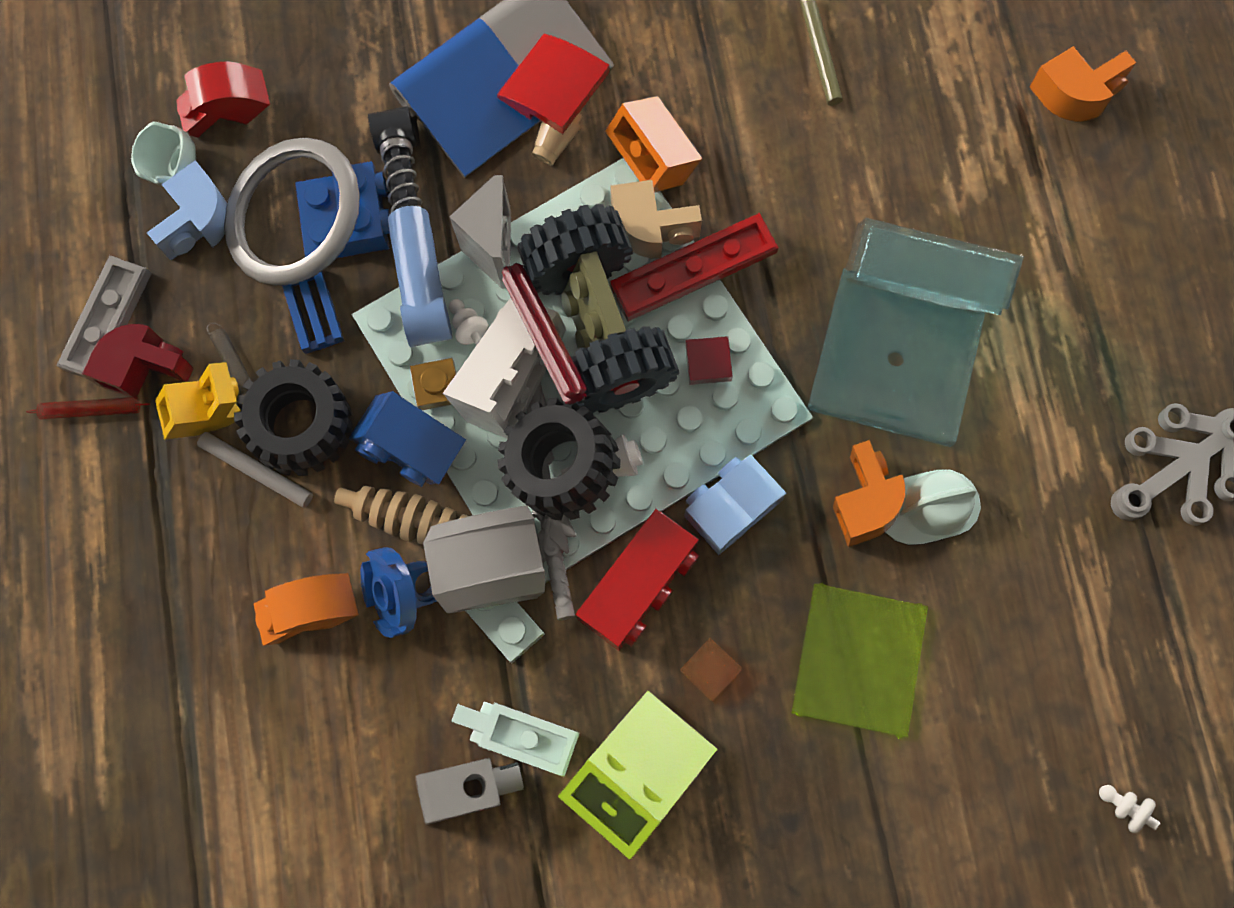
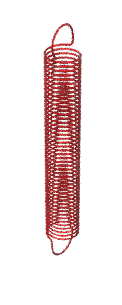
[26,397,151,420]

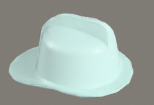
[885,470,981,545]

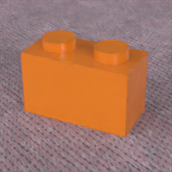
[605,96,702,193]

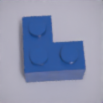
[348,391,466,487]

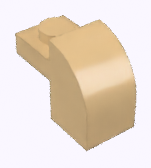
[610,180,702,259]

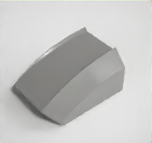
[423,505,545,613]

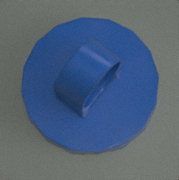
[360,547,437,638]

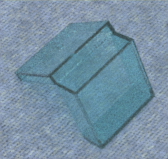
[807,218,1024,447]

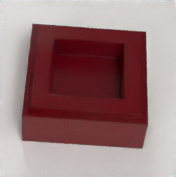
[685,336,733,385]

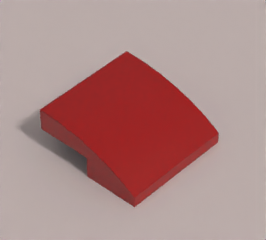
[497,34,610,134]

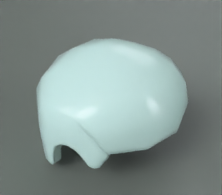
[131,122,196,185]

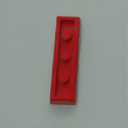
[609,213,779,321]

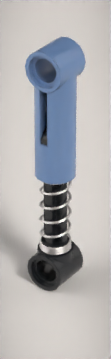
[368,106,453,347]

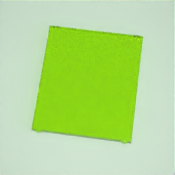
[791,583,928,738]

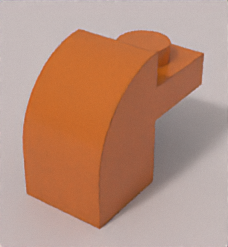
[1030,46,1136,121]
[833,440,905,547]
[254,573,359,646]

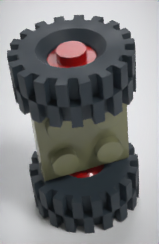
[517,204,680,413]

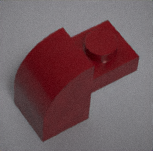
[82,324,194,399]

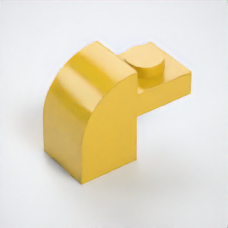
[155,362,241,440]

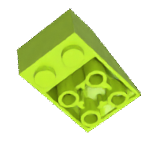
[558,691,717,860]

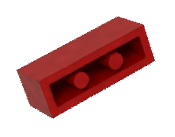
[575,509,700,651]

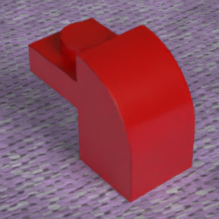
[176,62,270,138]

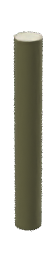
[800,0,843,106]

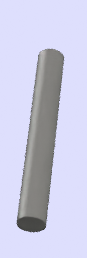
[197,432,313,508]

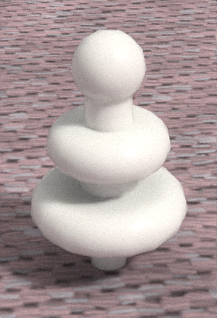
[449,299,489,345]
[1099,785,1160,833]

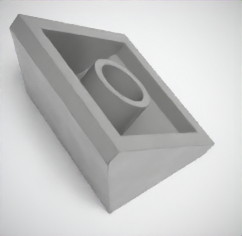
[449,175,511,289]

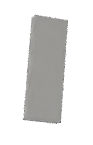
[56,255,152,379]

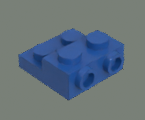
[295,161,390,258]

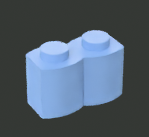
[684,455,786,555]

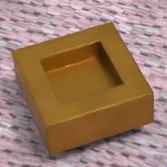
[410,358,456,410]

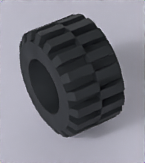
[234,359,353,476]
[497,398,621,520]

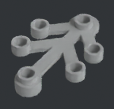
[1111,403,1234,526]

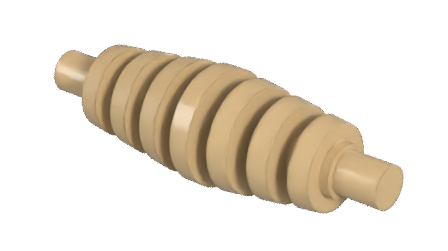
[334,486,469,544]

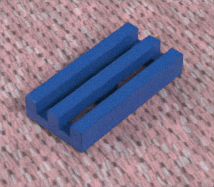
[282,271,344,354]

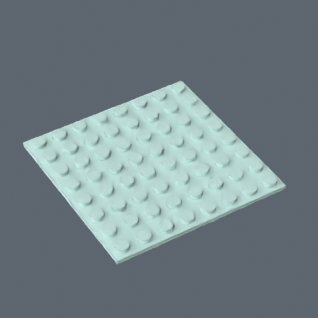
[352,158,813,583]

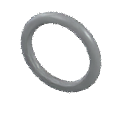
[224,138,360,286]

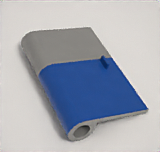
[389,0,614,178]

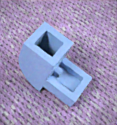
[147,161,227,260]

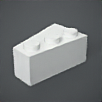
[443,297,567,439]

